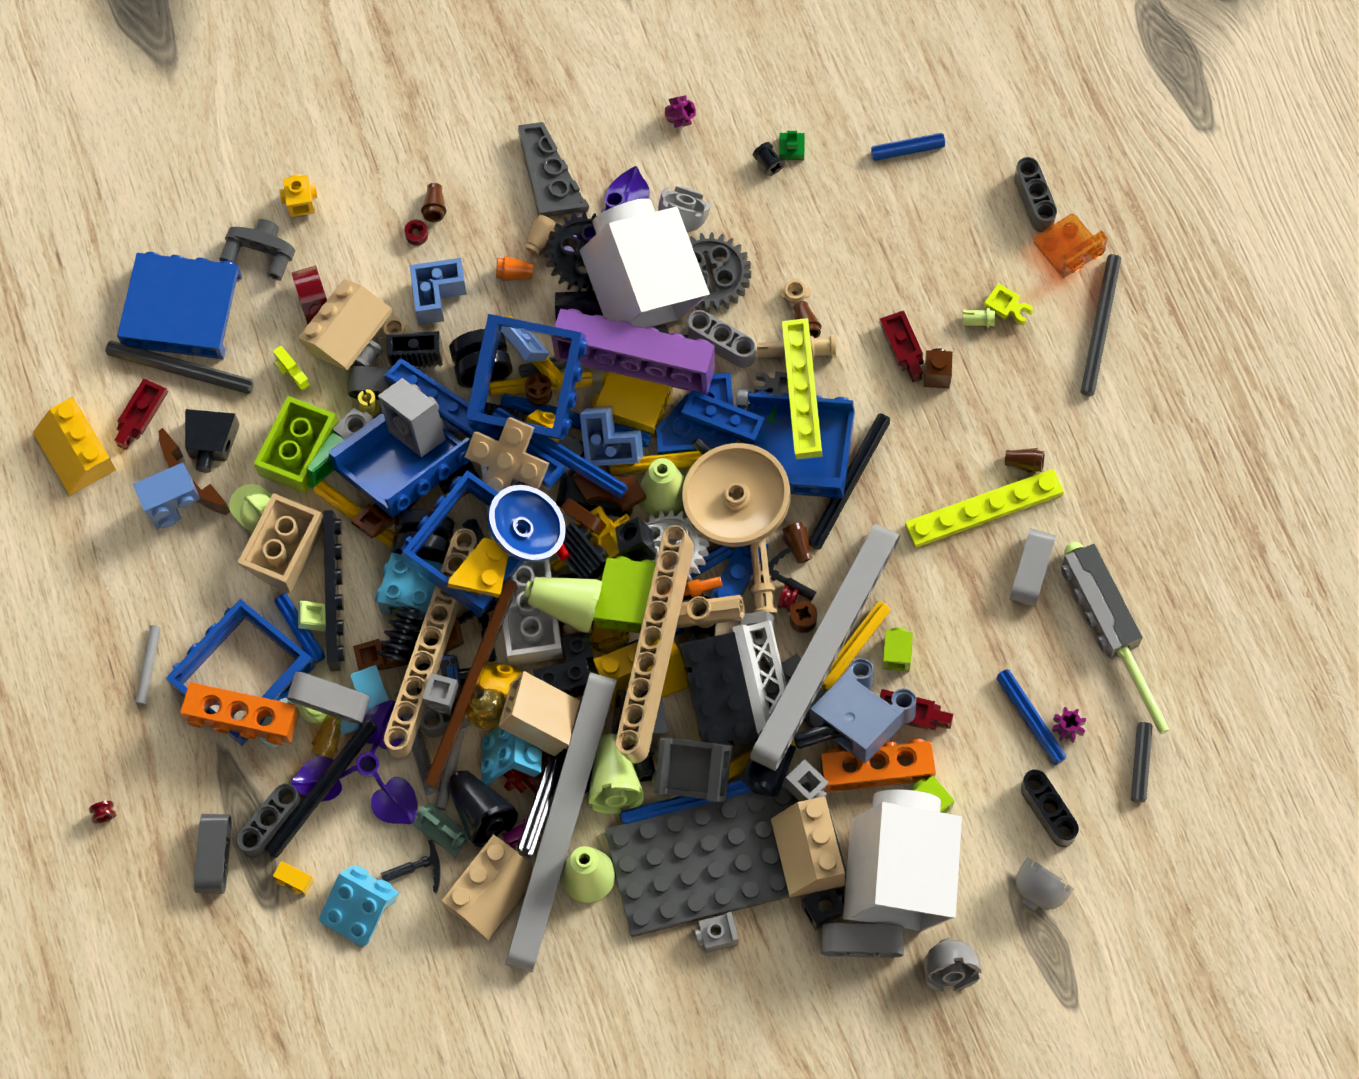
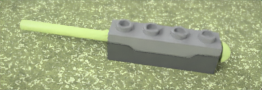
[1061,542,1169,734]

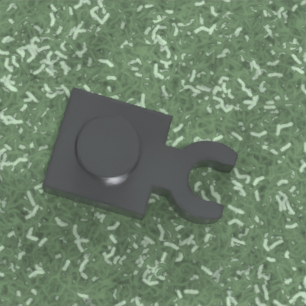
[754,371,789,395]

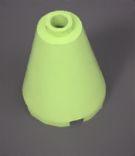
[639,458,685,518]
[523,577,602,633]
[588,734,644,814]
[560,846,616,904]

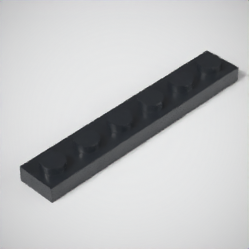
[323,510,345,671]

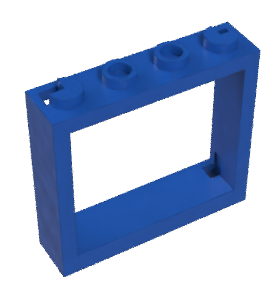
[466,314,588,440]
[400,470,524,617]
[166,599,316,746]

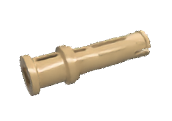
[757,334,836,359]
[750,539,777,615]

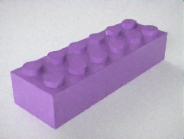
[551,309,715,395]

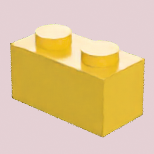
[273,861,314,895]

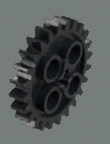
[544,212,596,295]

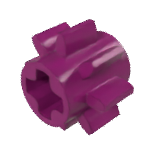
[665,95,696,128]
[1052,707,1086,743]

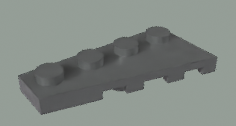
[518,122,589,217]

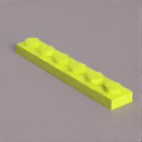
[782,318,823,460]
[905,468,1064,549]

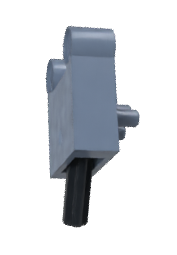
[794,658,916,763]

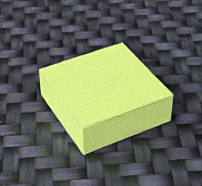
[298,600,326,632]

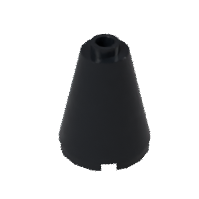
[447,771,518,847]

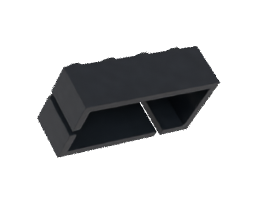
[679,632,758,746]

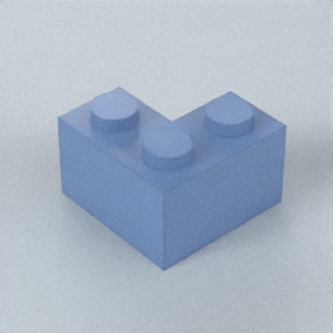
[409,258,467,325]
[580,406,644,466]
[133,462,200,529]

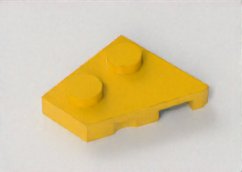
[447,538,508,598]

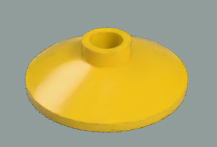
[478,663,523,698]

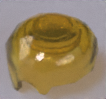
[589,620,630,653]
[466,689,507,730]

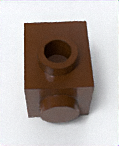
[923,348,953,388]

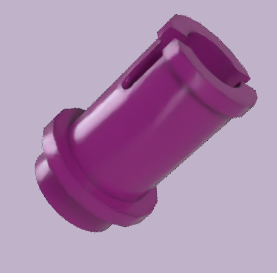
[502,819,526,848]

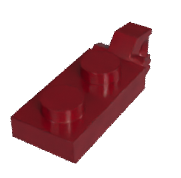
[879,310,924,383]
[114,379,168,450]
[880,689,954,730]

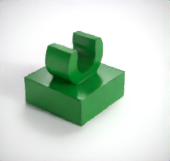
[779,131,805,160]

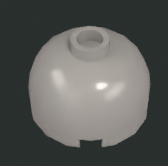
[658,186,711,233]
[1016,857,1074,911]
[924,938,982,992]

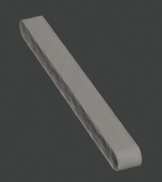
[750,524,900,771]
[505,672,617,972]

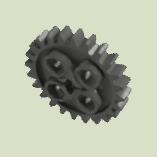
[690,232,751,313]

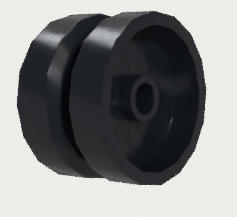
[449,329,513,388]
[391,509,454,564]

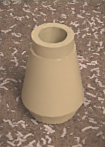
[525,215,556,255]

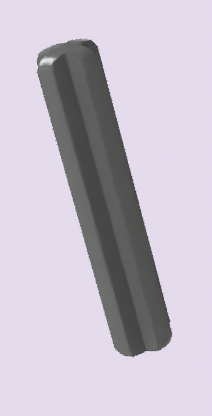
[1131,722,1153,803]

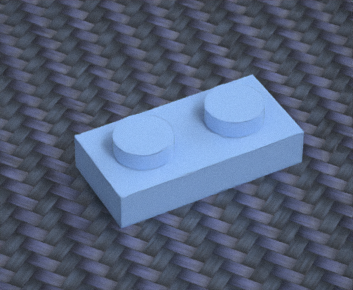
[502,326,550,362]

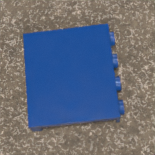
[117,252,242,359]
[744,391,856,499]
[328,413,470,518]

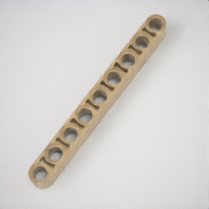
[616,525,694,763]
[384,528,478,759]

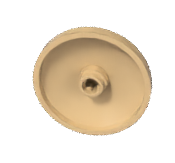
[682,443,791,547]

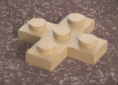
[465,417,549,493]

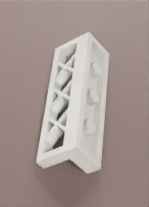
[732,620,786,734]

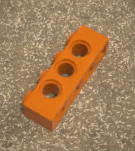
[180,682,300,745]
[820,739,936,793]

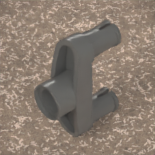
[219,219,296,281]

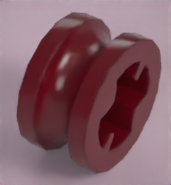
[404,219,429,246]
[777,586,799,613]
[89,801,117,823]

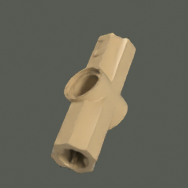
[659,595,745,628]

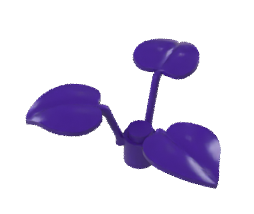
[563,166,650,252]
[292,700,417,824]

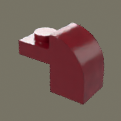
[292,265,327,324]

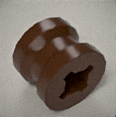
[525,374,552,406]
[790,601,817,633]

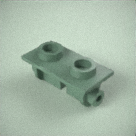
[413,803,469,858]

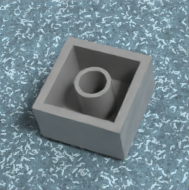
[378,378,446,457]

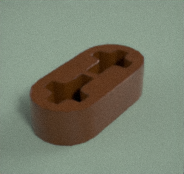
[560,497,607,536]

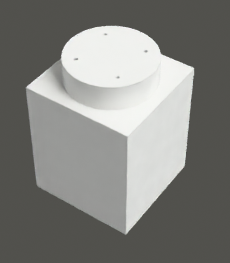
[580,199,710,328]
[843,790,962,932]

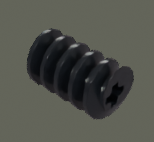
[376,602,426,663]

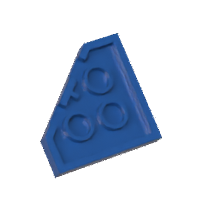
[656,373,737,455]

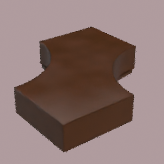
[573,474,647,512]

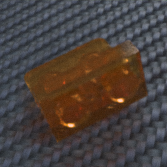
[1034,214,1108,278]

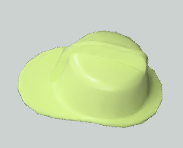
[229,484,272,535]

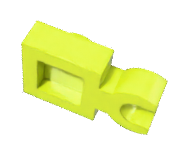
[984,283,1033,326]
[273,346,310,391]

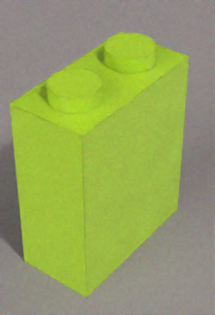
[593,556,656,633]

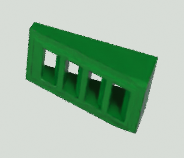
[307,432,345,488]

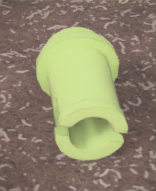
[963,308,995,329]

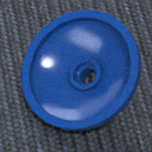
[487,485,565,562]

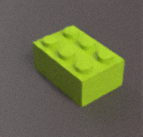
[254,396,339,494]

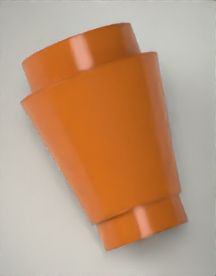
[496,256,534,281]

